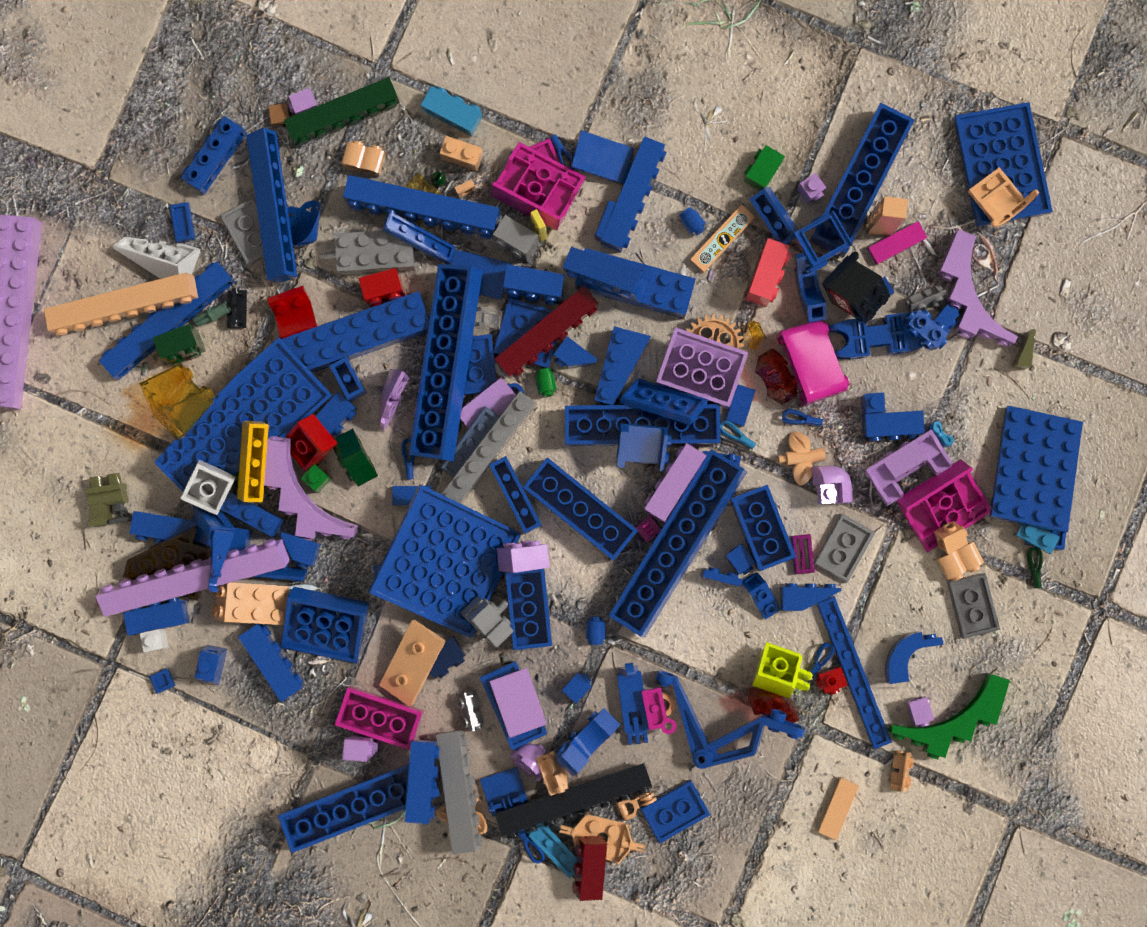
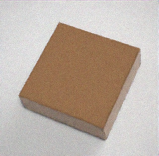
[269,103,290,126]

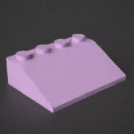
[656,327,749,409]

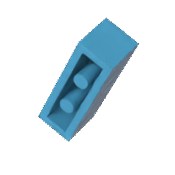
[421,86,483,137]

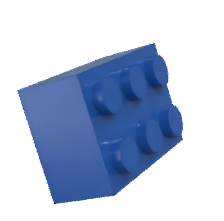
[503,264,565,306]

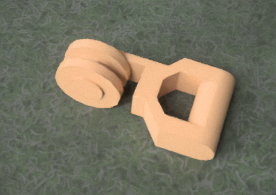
[616,792,657,821]

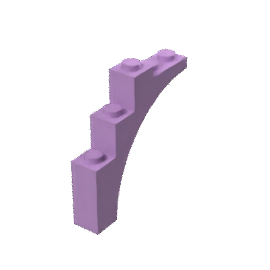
[937,229,1018,347]
[264,436,358,540]

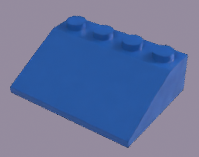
[281,587,369,664]

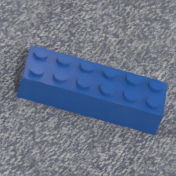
[575,248,696,319]
[523,457,638,561]

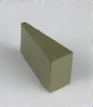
[1012,329,1036,370]

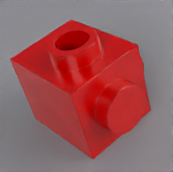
[815,666,848,695]

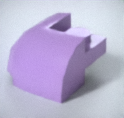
[812,465,853,504]

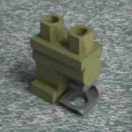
[86,473,132,527]

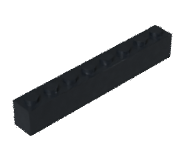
[495,763,652,840]

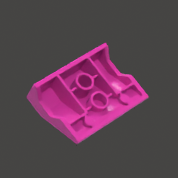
[490,142,586,231]
[896,459,990,553]

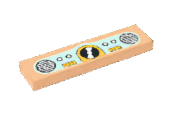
[690,204,755,273]

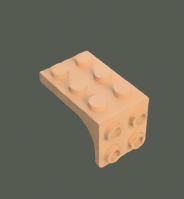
[212,582,289,625]

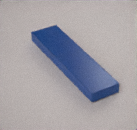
[382,212,455,265]

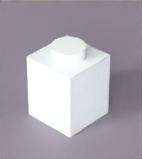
[140,629,169,652]

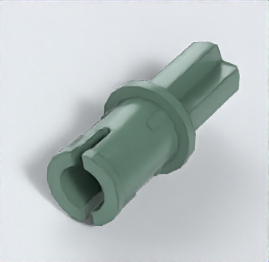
[193,301,231,326]

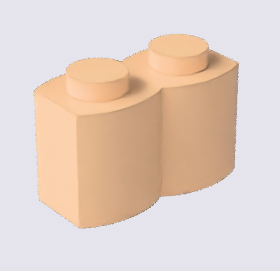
[342,141,385,177]
[936,542,984,581]

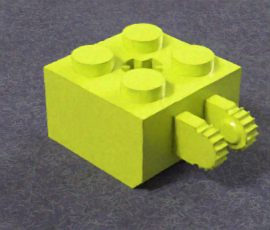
[752,642,813,698]

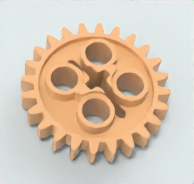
[686,314,744,349]

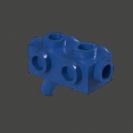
[902,309,948,351]

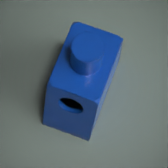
[194,645,227,685]

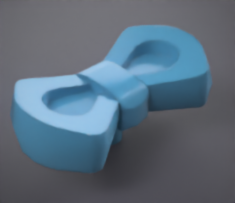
[929,421,954,447]

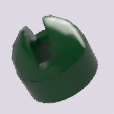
[431,171,446,188]

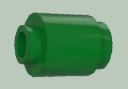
[535,368,557,397]

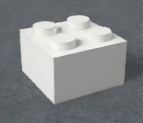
[181,460,236,515]

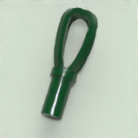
[1026,547,1043,588]

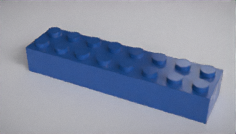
[809,103,915,258]
[343,175,501,239]
[281,291,430,373]
[565,404,721,446]
[278,763,442,853]

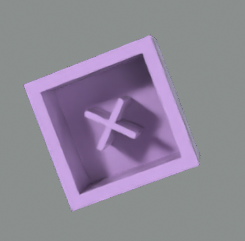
[497,540,550,573]

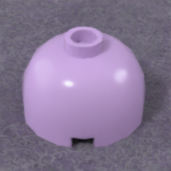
[510,743,547,782]

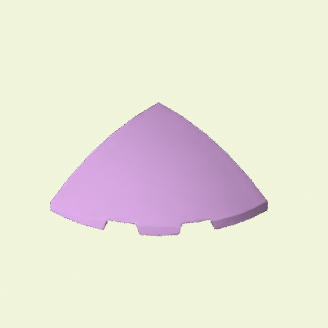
[379,368,410,431]

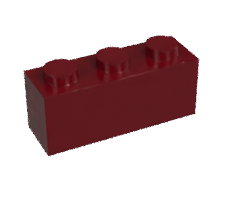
[572,836,607,901]

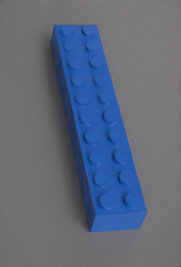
[409,264,483,462]
[609,449,747,637]

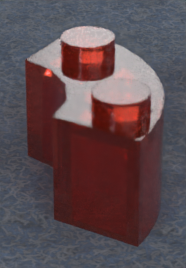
[755,348,797,405]
[748,687,799,723]

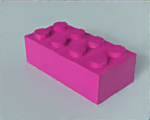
[335,686,424,750]

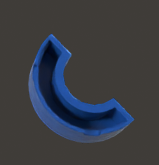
[555,708,620,777]

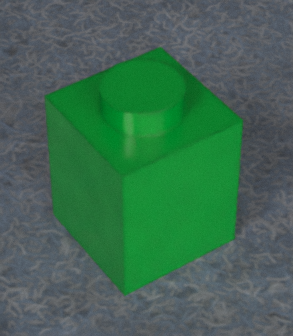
[301,464,332,493]

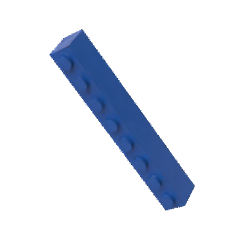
[247,127,297,283]
[99,261,235,380]

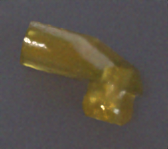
[748,321,764,350]

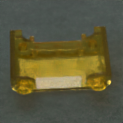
[139,363,215,440]

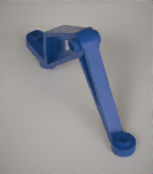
[656,671,805,769]

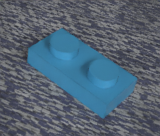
[1015,524,1060,554]

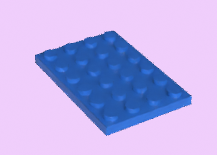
[954,102,1053,227]
[989,406,1083,533]

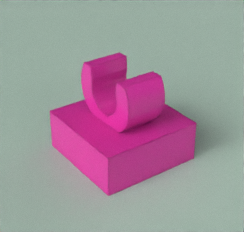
[635,516,661,543]

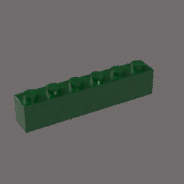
[284,77,400,146]

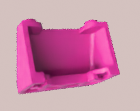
[776,320,850,407]

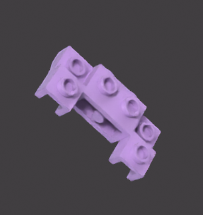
[865,430,953,506]

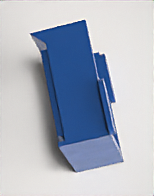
[790,211,853,272]

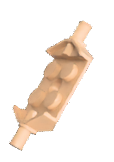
[559,814,645,864]

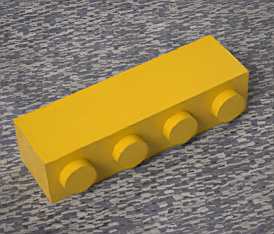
[237,421,269,502]

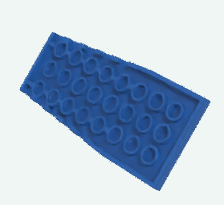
[154,337,332,493]

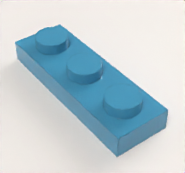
[528,825,577,879]

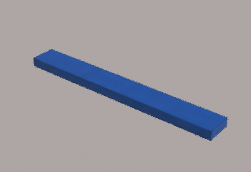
[816,596,892,749]

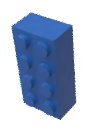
[730,484,796,572]
[505,568,553,650]

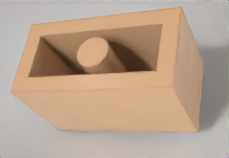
[440,136,483,172]

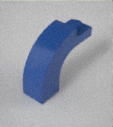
[794,253,828,323]
[885,631,944,684]

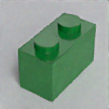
[744,145,785,191]

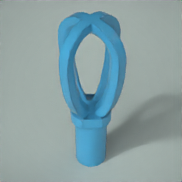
[720,421,756,449]

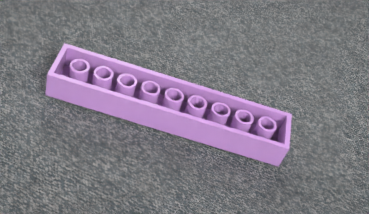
[0,215,42,410]

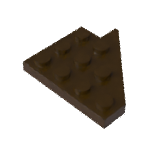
[123,525,211,601]

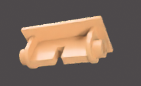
[890,750,914,792]
[536,751,568,796]

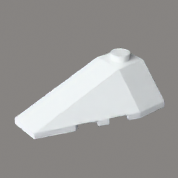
[113,237,200,279]

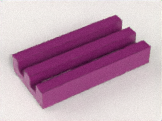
[791,534,815,574]

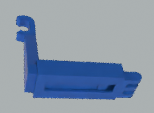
[193,505,235,592]
[617,662,649,745]

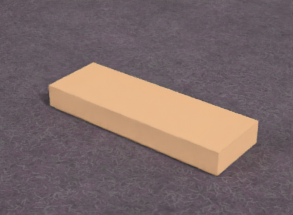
[817,777,859,840]

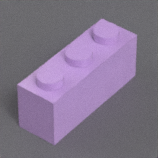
[343,734,379,762]

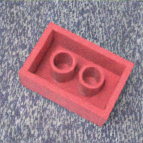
[745,238,791,307]

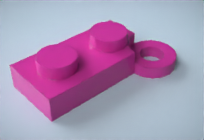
[642,687,676,734]

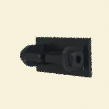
[227,288,247,328]

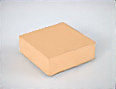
[454,179,476,198]

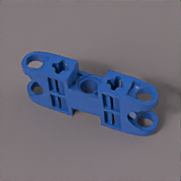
[828,313,923,360]

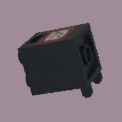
[822,251,890,324]

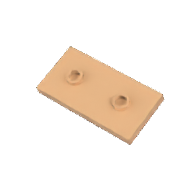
[379,620,446,707]

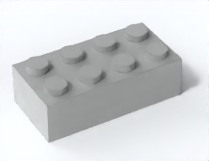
[335,230,416,276]

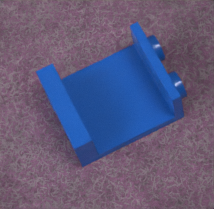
[616,423,671,471]

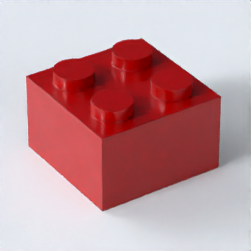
[359,268,406,307]
[285,414,338,472]

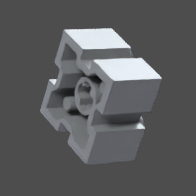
[460,596,513,648]

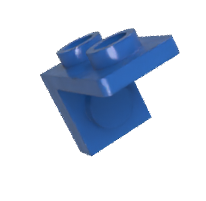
[742,572,781,619]

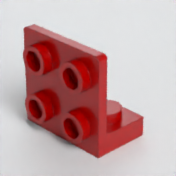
[267,286,317,339]

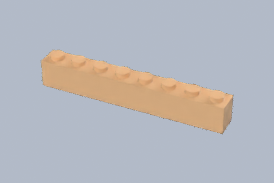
[44,272,198,336]

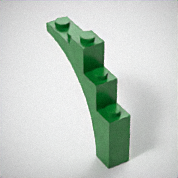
[887,673,1010,760]

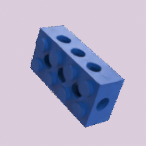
[480,660,548,750]

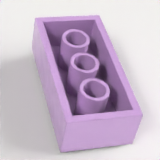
[644,443,707,525]

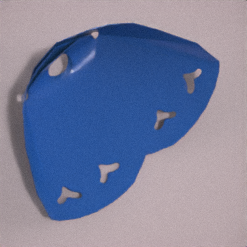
[287,200,321,248]

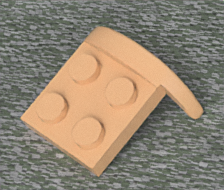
[968,167,1039,228]

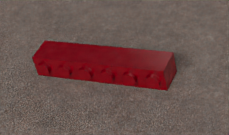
[495,286,599,379]

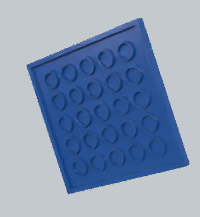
[368,484,522,638]

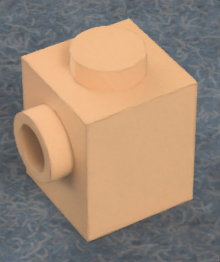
[934,521,968,554]

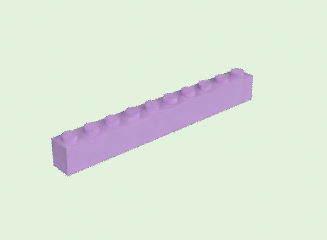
[95,539,290,617]

